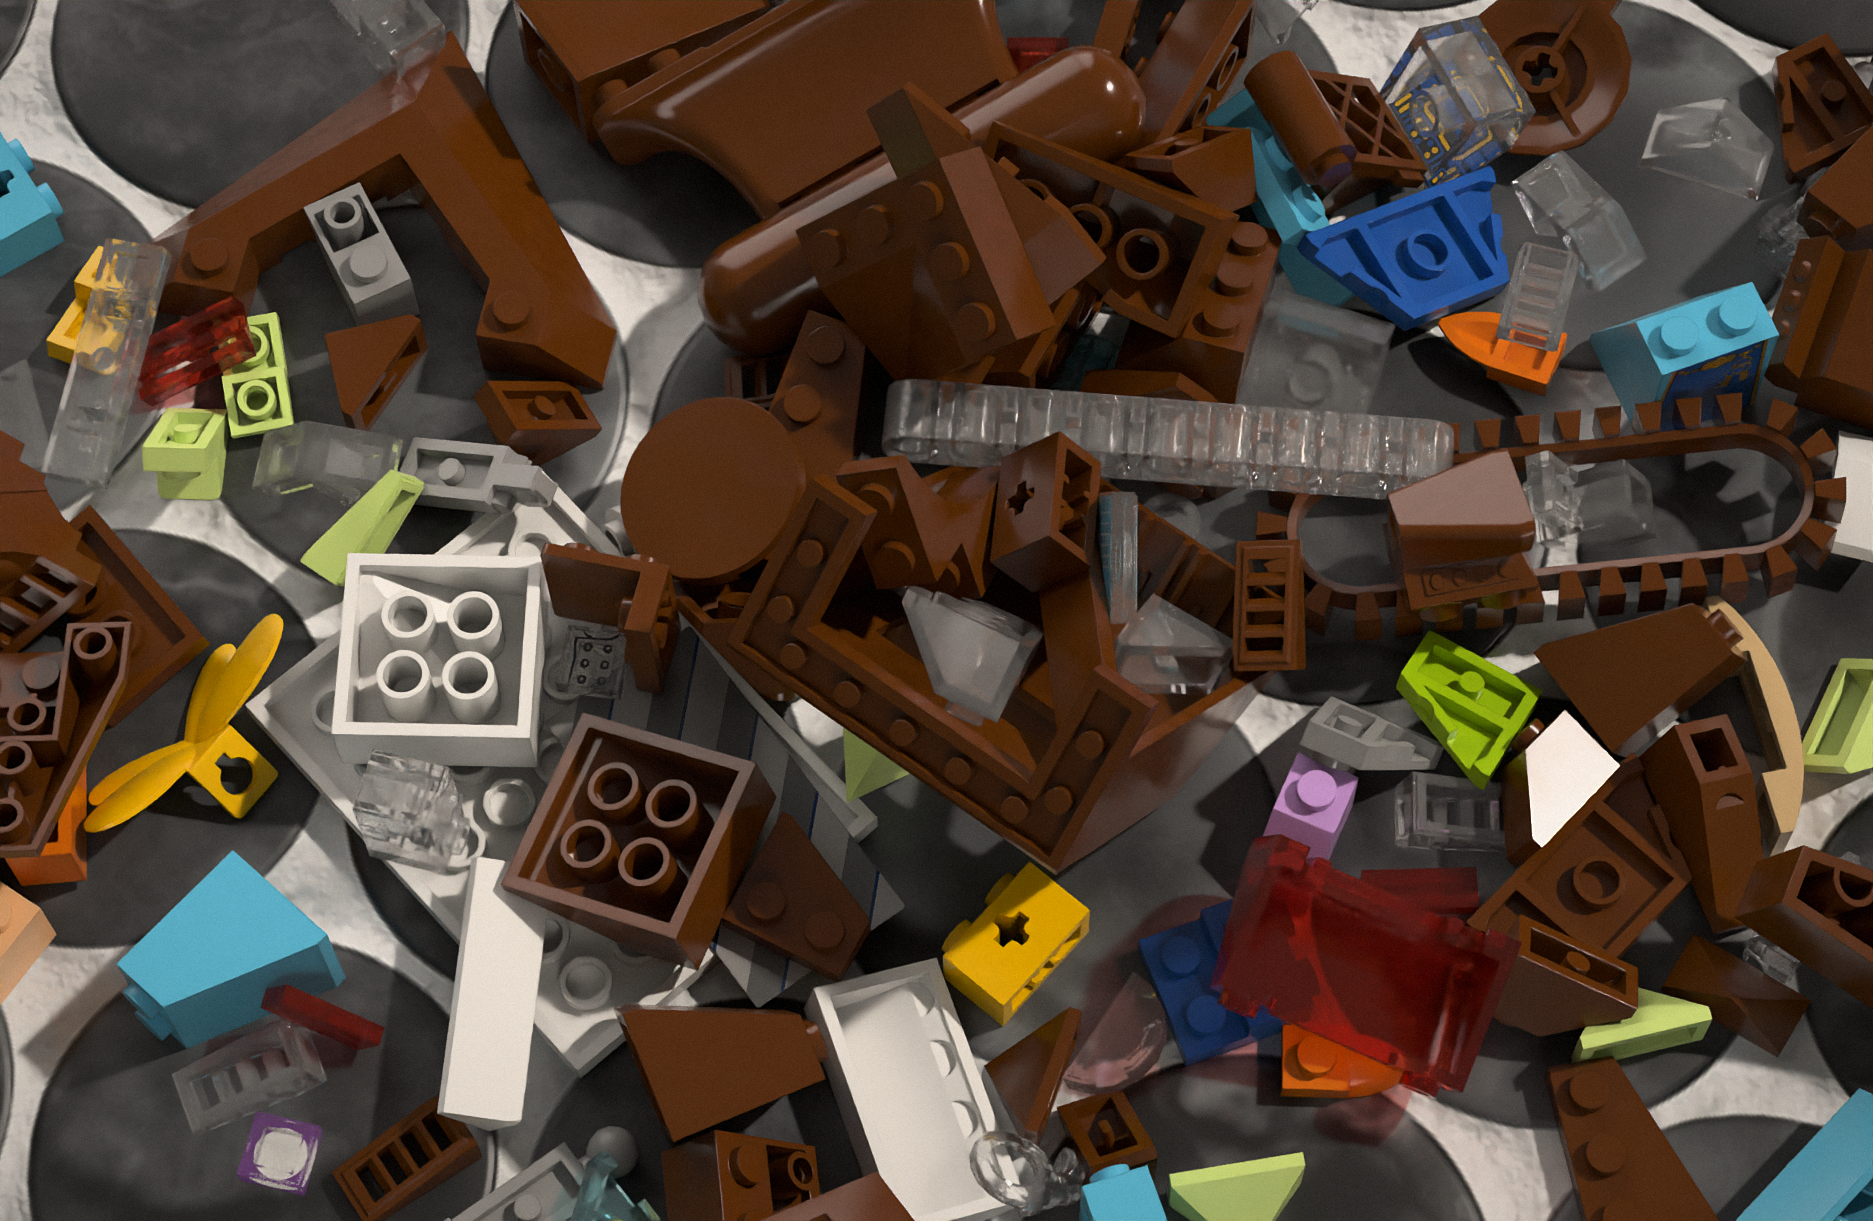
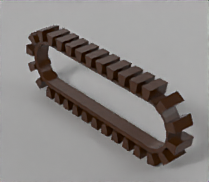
[1256,393,1846,641]

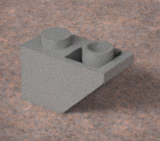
[303,182,420,326]

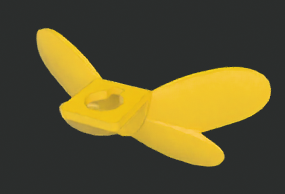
[83,614,283,833]

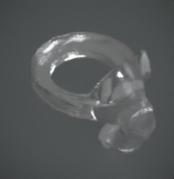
[969,1130,1085,1218]

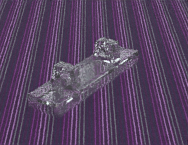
[41,238,172,489]

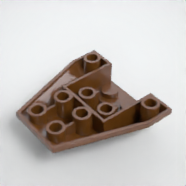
[0,621,134,858]

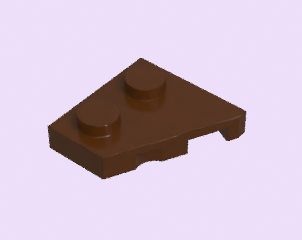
[722,812,871,982]

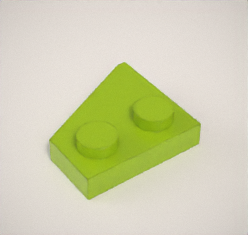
[1396,630,1543,791]

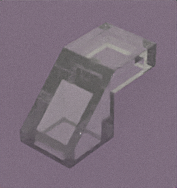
[1511,151,1647,291]
[252,420,404,508]

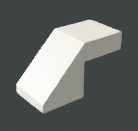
[1819,430,1873,562]

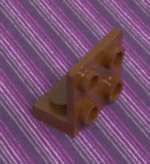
[540,542,681,695]

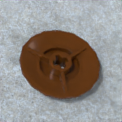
[1453,0,1632,157]

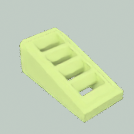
[300,470,425,587]

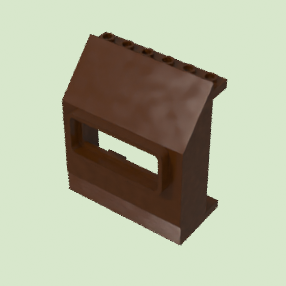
[726,407,1306,875]

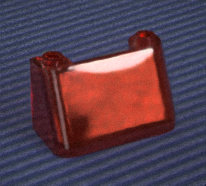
[1210,834,1522,1099]

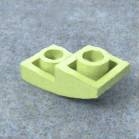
[215,312,295,439]

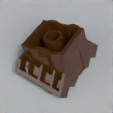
[1764,235,1873,432]
[0,430,102,653]

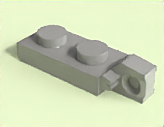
[399,437,558,514]

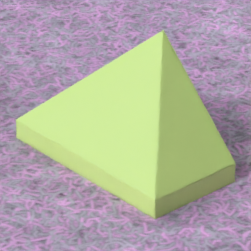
[1802,658,1873,774]
[843,727,910,803]
[1571,988,1712,1063]
[1166,1152,1305,1221]

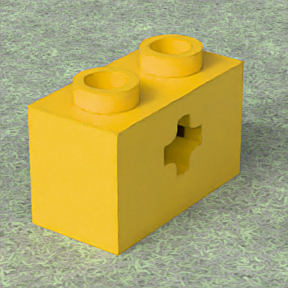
[942,861,1090,1026]

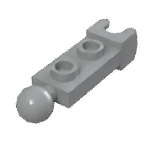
[444,1126,639,1221]

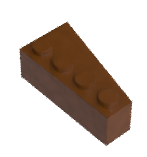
[1735,845,1873,1009]

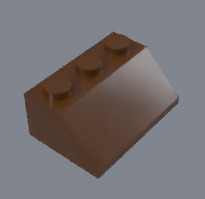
[1113,220,1282,407]

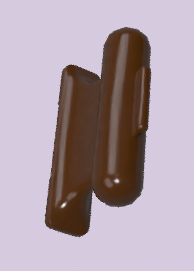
[592,0,1146,358]

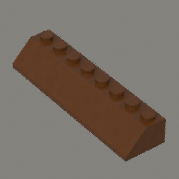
[968,0,1257,430]

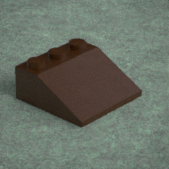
[501,713,777,971]

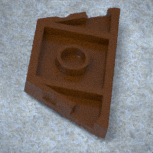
[1463,752,1693,959]

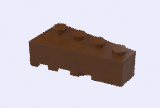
[751,310,874,572]

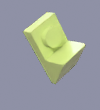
[142,408,229,500]

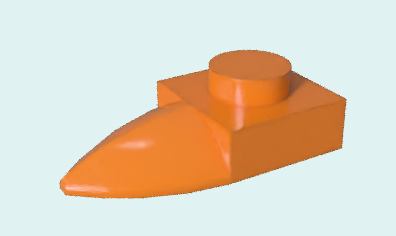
[1438,312,1568,397]
[1281,1025,1415,1099]

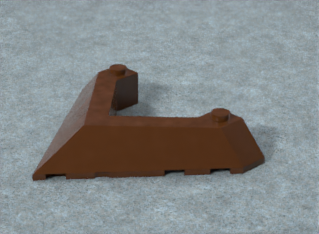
[126,30,617,390]

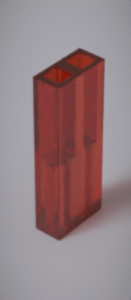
[1360,867,1479,917]
[260,984,385,1050]

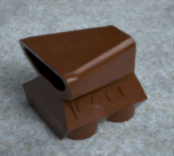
[1382,448,1539,622]

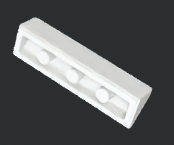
[437,856,548,1131]

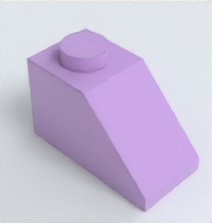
[1243,753,1359,917]

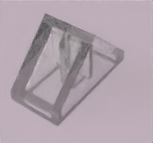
[1640,97,1775,201]
[1114,593,1233,694]

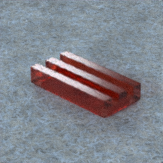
[128,296,256,407]

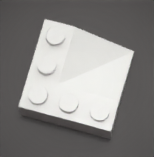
[331,553,549,767]

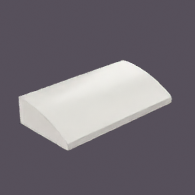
[803,958,1026,1221]

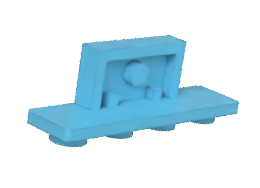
[1206,88,1355,320]

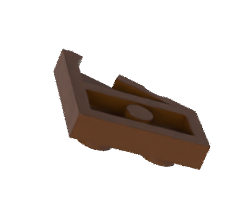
[1772,33,1873,185]

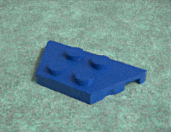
[1297,166,1510,331]

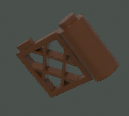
[1243,50,1428,189]

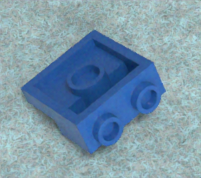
[1137,888,1318,1067]

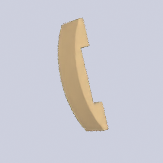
[1702,595,1804,856]

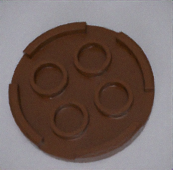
[620,397,806,586]

